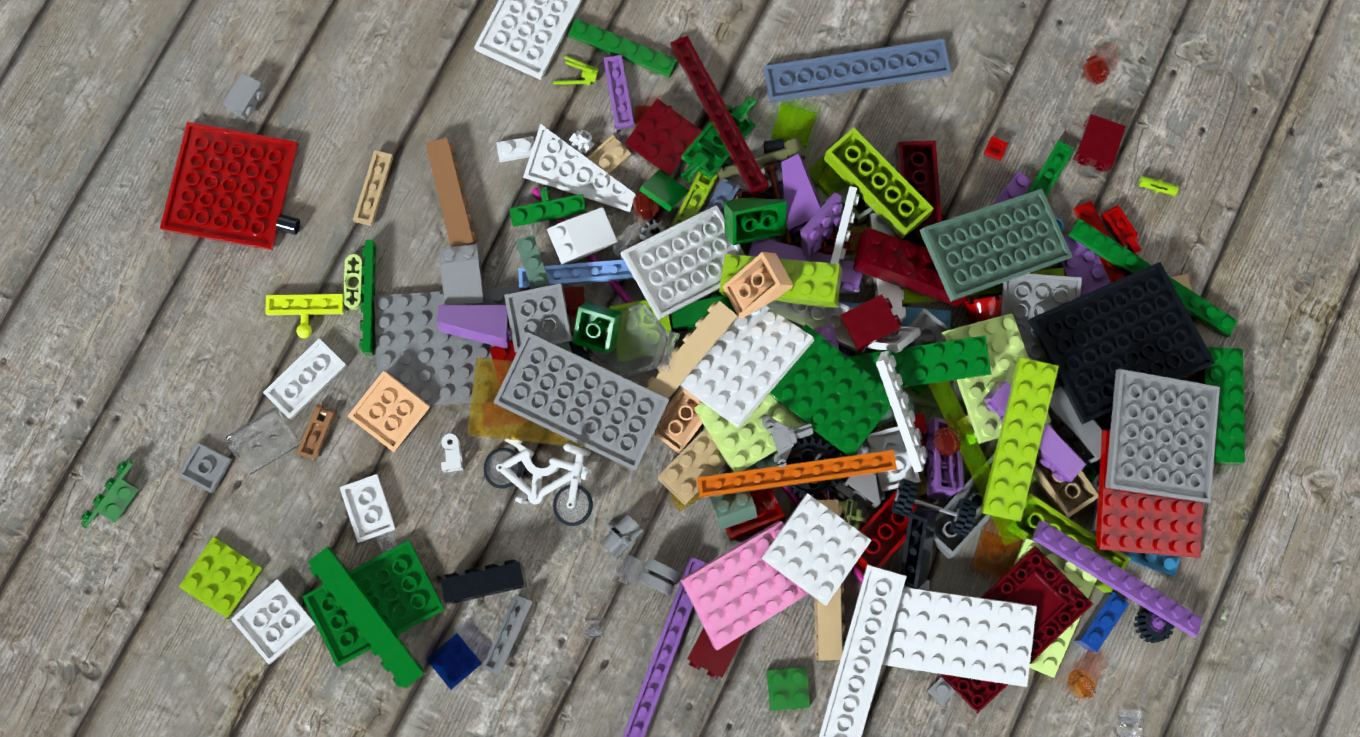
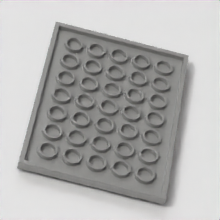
[374,286,527,406]

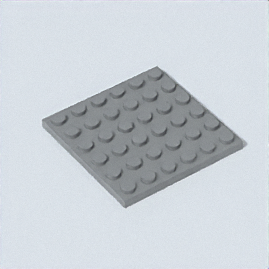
[1105,369,1220,503]

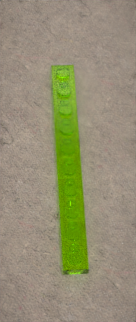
[928,381,1023,546]

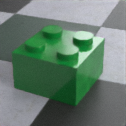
[572,302,623,354]

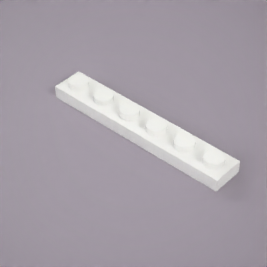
[830,186,860,268]

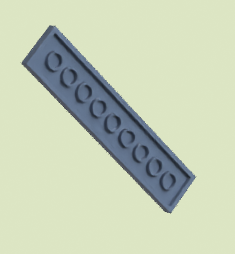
[763,39,951,103]

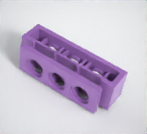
[925,417,964,500]

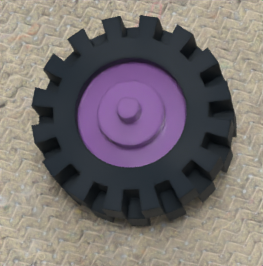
[1134,608,1174,643]

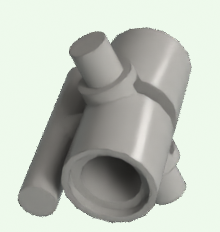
[600,515,644,559]

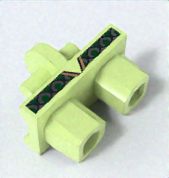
[838,499,867,529]

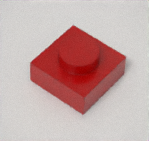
[983,136,1009,161]

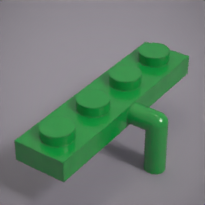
[509,187,587,227]

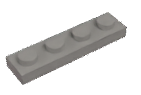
[482,594,532,676]

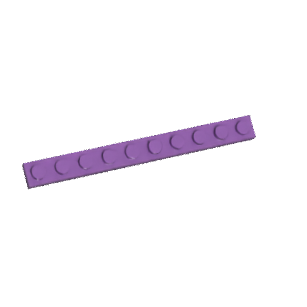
[1032,521,1203,637]
[623,557,707,737]

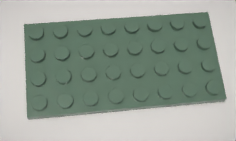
[919,189,1072,302]

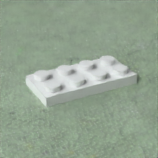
[263,338,347,420]

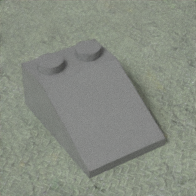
[439,244,484,305]

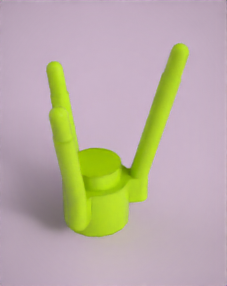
[553,55,599,86]

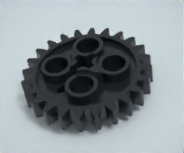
[786,435,841,499]

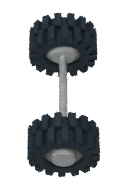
[891,478,978,537]

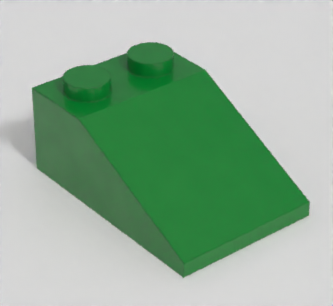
[724,198,787,245]

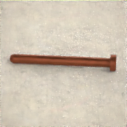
[764,164,794,245]

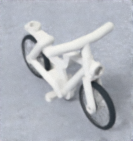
[484,436,593,526]

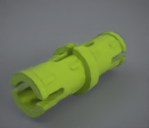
[1138,175,1179,197]

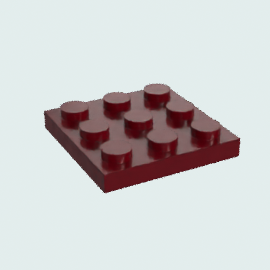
[624,98,702,176]

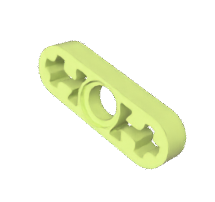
[343,254,364,310]

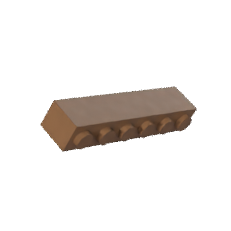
[425,137,478,247]

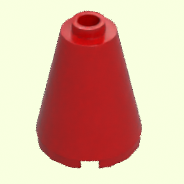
[964,295,1002,324]

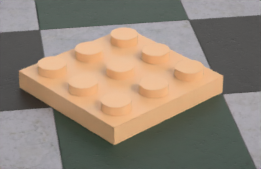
[348,370,431,452]

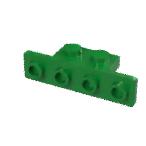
[80,458,139,529]

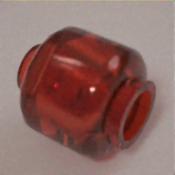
[1083,55,1110,85]
[633,192,658,220]
[933,426,962,457]

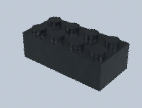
[440,559,527,604]

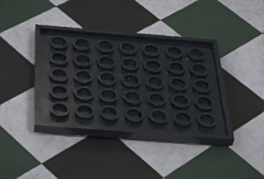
[1028,262,1215,425]

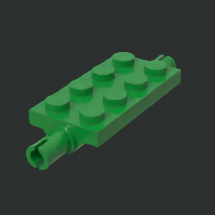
[681,96,757,183]

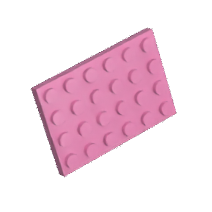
[680,521,809,650]

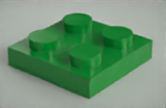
[766,667,810,711]

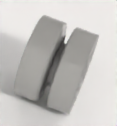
[638,558,681,596]

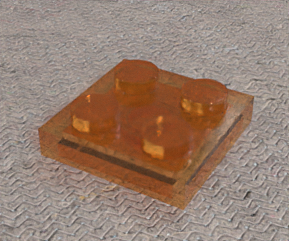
[970,530,1020,578]

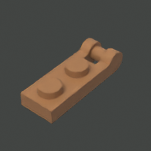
[296,404,336,461]

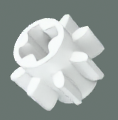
[569,130,594,153]

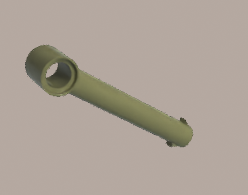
[718,139,805,179]

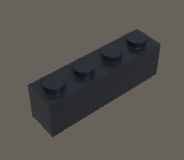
[900,505,938,589]

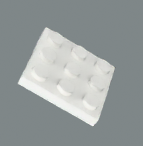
[231,579,316,664]

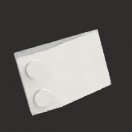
[547,207,618,264]

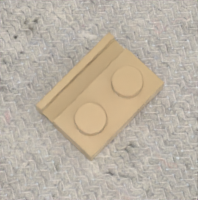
[587,135,631,175]

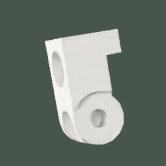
[441,434,463,473]

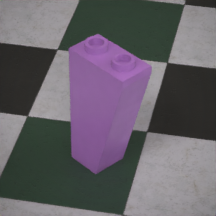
[781,154,822,234]
[437,305,512,348]

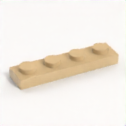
[353,150,393,226]

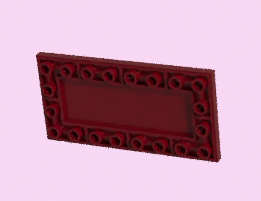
[938,546,1093,714]

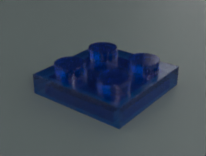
[426,633,483,690]

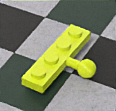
[265,294,344,339]

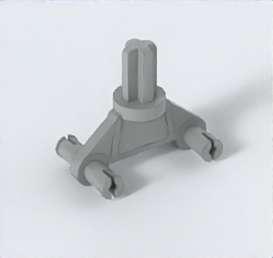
[762,415,813,467]

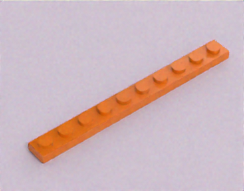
[697,450,897,498]

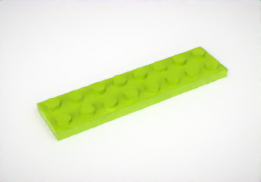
[981,357,1059,522]

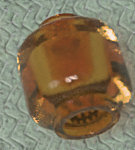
[1067,669,1097,699]

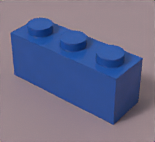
[1074,592,1129,652]

